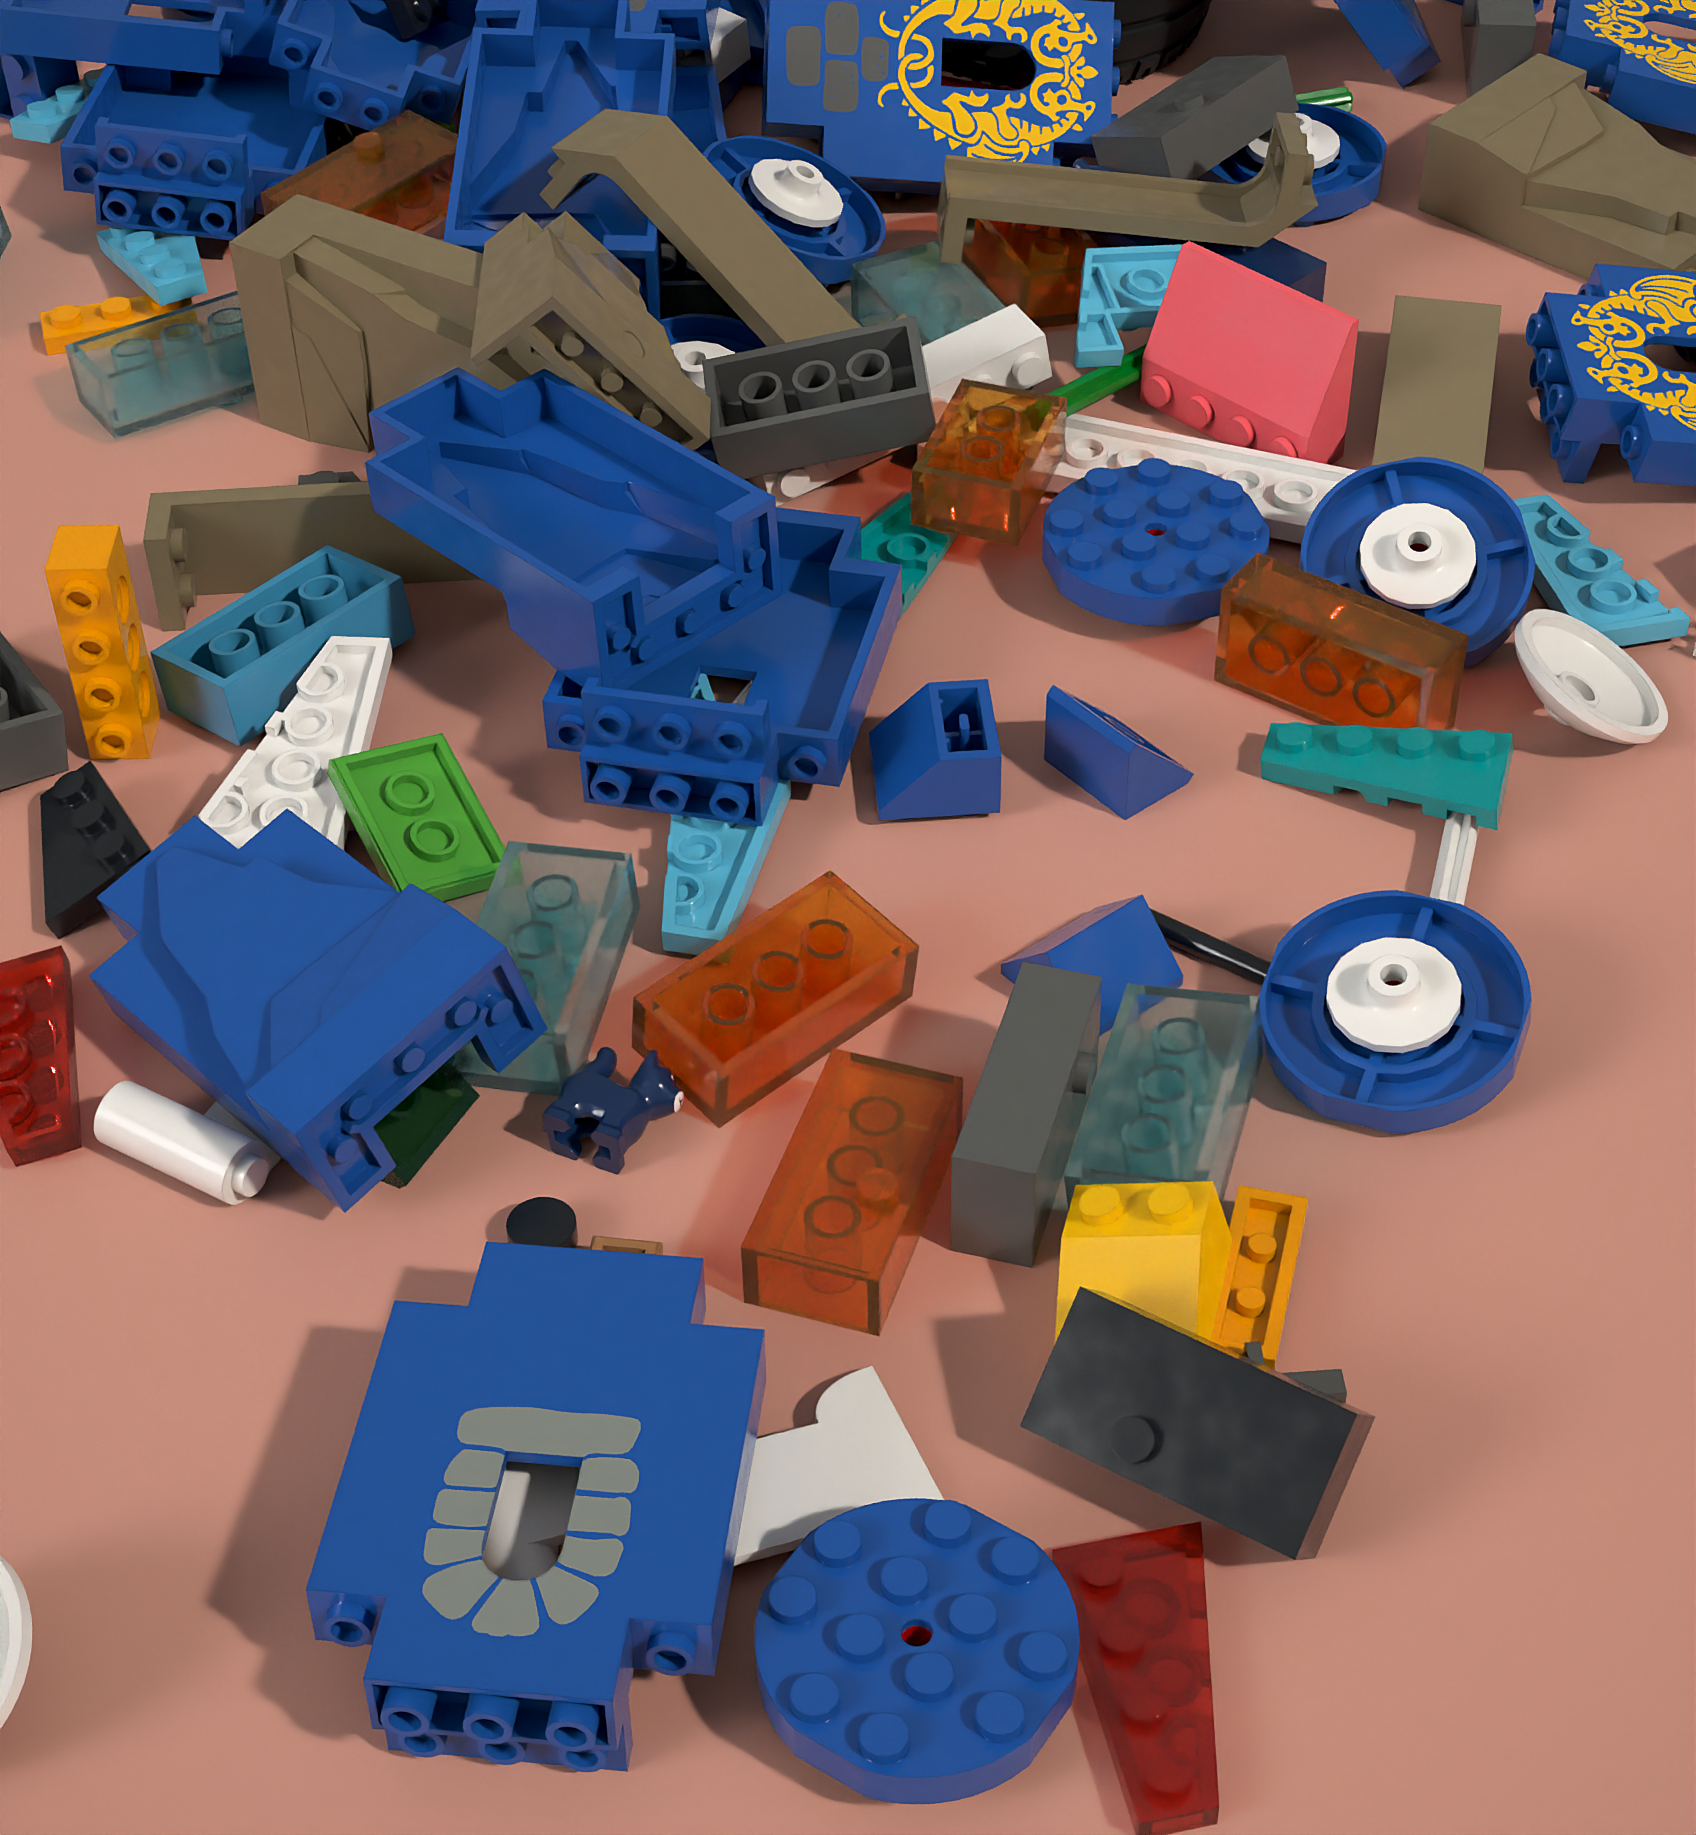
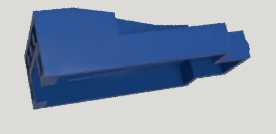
[268,0,478,138]
[443,0,677,322]
[365,367,782,689]
[88,808,548,1213]

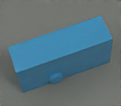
[150,545,416,747]

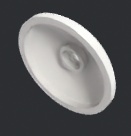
[1514,609,1668,744]

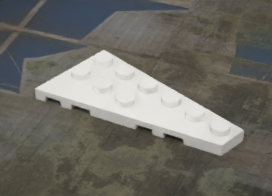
[198,636,393,851]

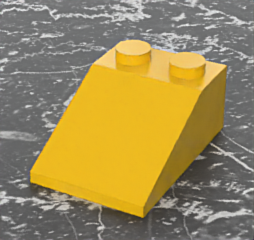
[1054,1181,1233,1345]

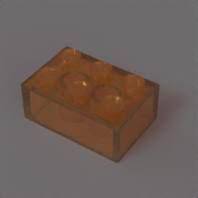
[911,378,1067,546]

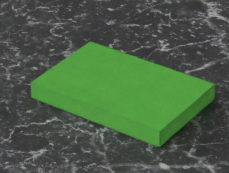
[327,733,517,902]

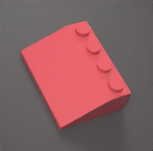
[1140,241,1359,465]

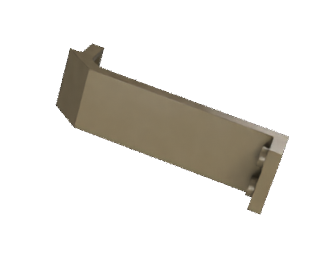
[539,108,908,347]
[936,112,1319,265]
[1372,295,1502,475]
[143,481,481,632]

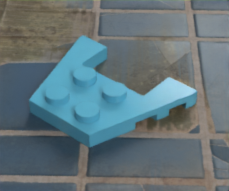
[1074,244,1183,368]

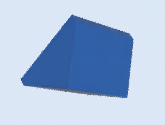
[1044,685,1194,820]
[1001,894,1183,1036]

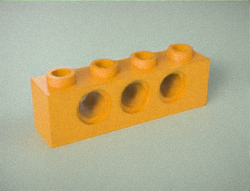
[44,525,161,760]

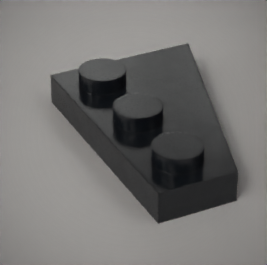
[40,761,153,939]

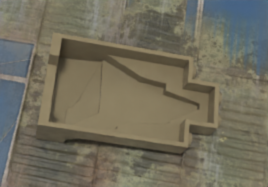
[1418,53,1696,280]
[229,194,573,453]

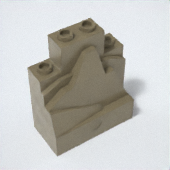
[470,211,711,451]

